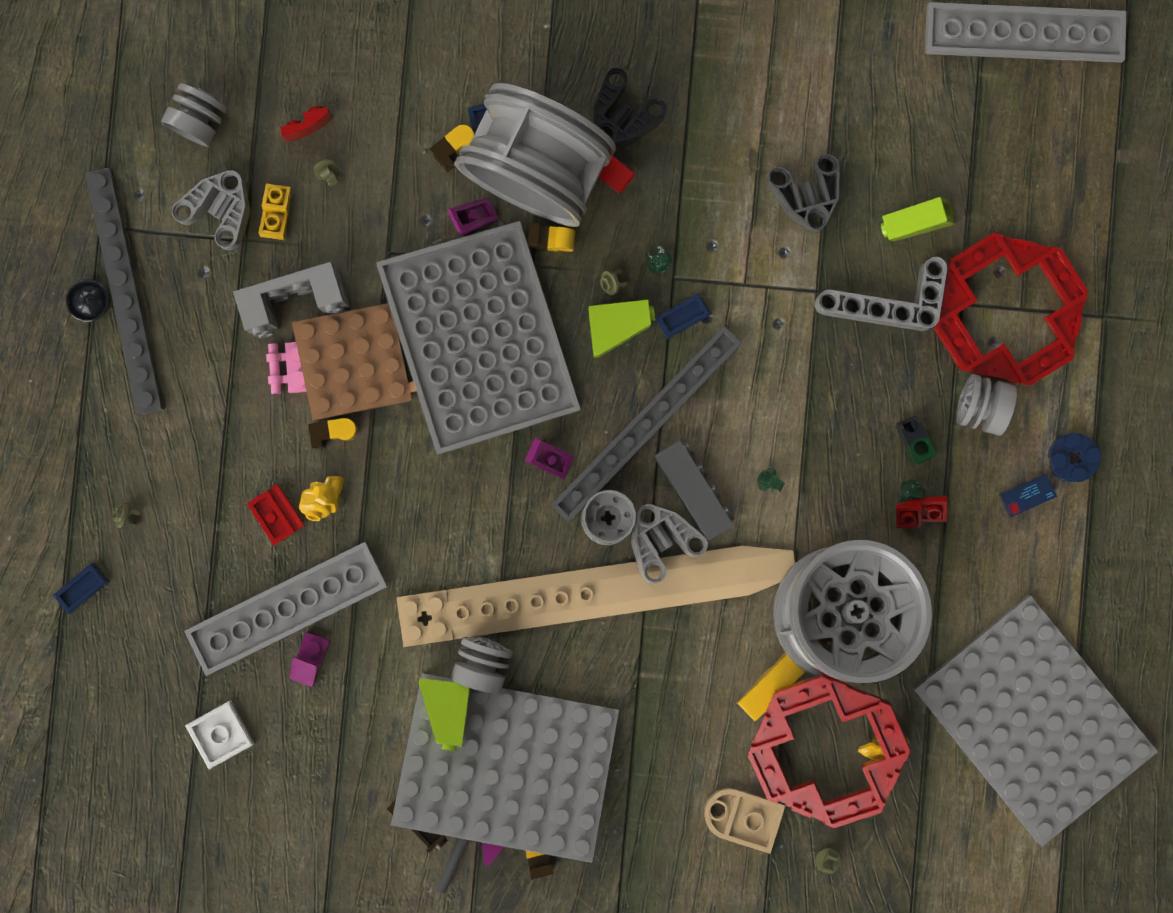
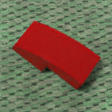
[280,106,332,142]
[599,156,635,194]
[896,496,947,528]

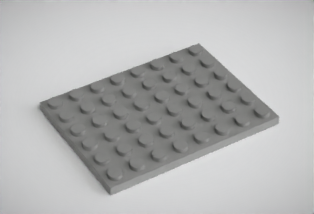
[376,221,581,455]
[913,595,1158,847]
[391,673,619,863]

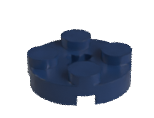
[1048,433,1101,482]

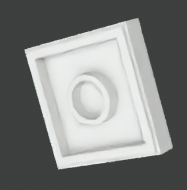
[185,700,255,769]

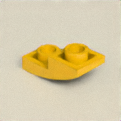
[258,184,291,240]

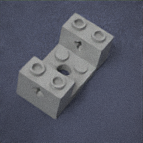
[233,262,350,338]

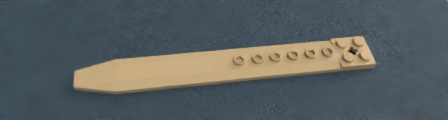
[396,546,795,647]

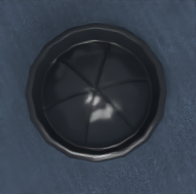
[66,279,109,322]

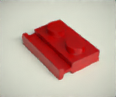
[247,484,306,546]

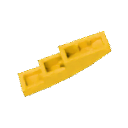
[737,639,827,721]

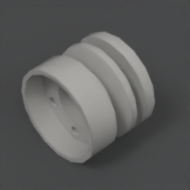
[161,83,228,147]
[956,374,1017,436]
[581,490,636,545]
[450,637,513,694]

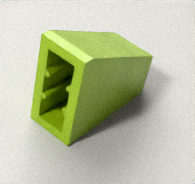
[881,197,956,241]
[588,300,655,358]
[419,678,471,751]

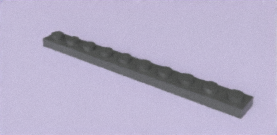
[85,168,164,415]
[551,326,742,522]

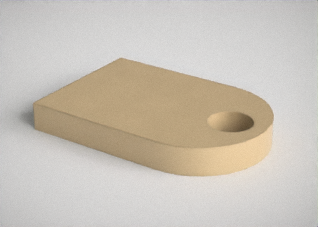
[704,787,785,854]

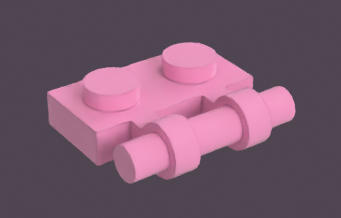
[266,342,307,394]

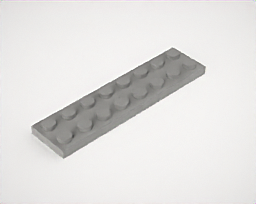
[925,2,1126,63]
[184,542,388,676]

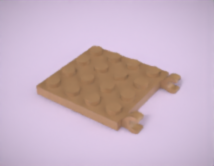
[292,303,417,421]

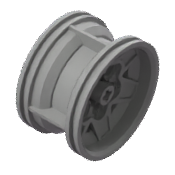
[454,83,616,227]
[773,540,932,683]

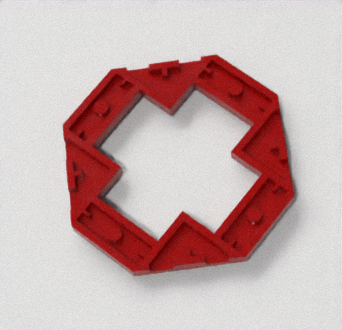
[933,233,1088,386]
[748,673,910,828]

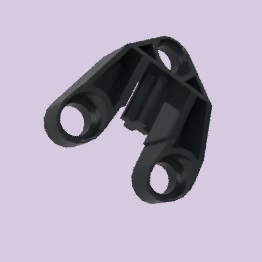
[593,68,667,146]

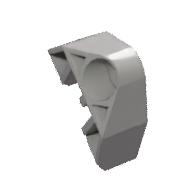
[172,170,251,250]
[631,504,708,584]

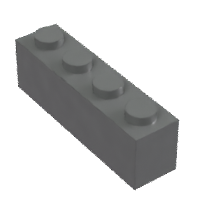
[653,440,734,541]

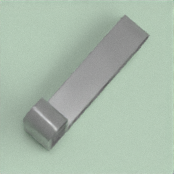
[814,257,947,331]

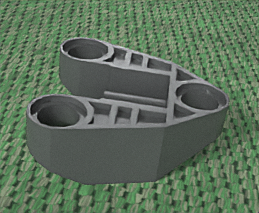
[766,154,840,232]

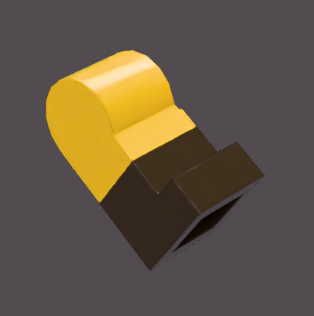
[429,125,474,173]
[528,222,576,252]
[308,418,358,450]
[526,851,554,880]

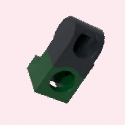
[896,416,937,467]

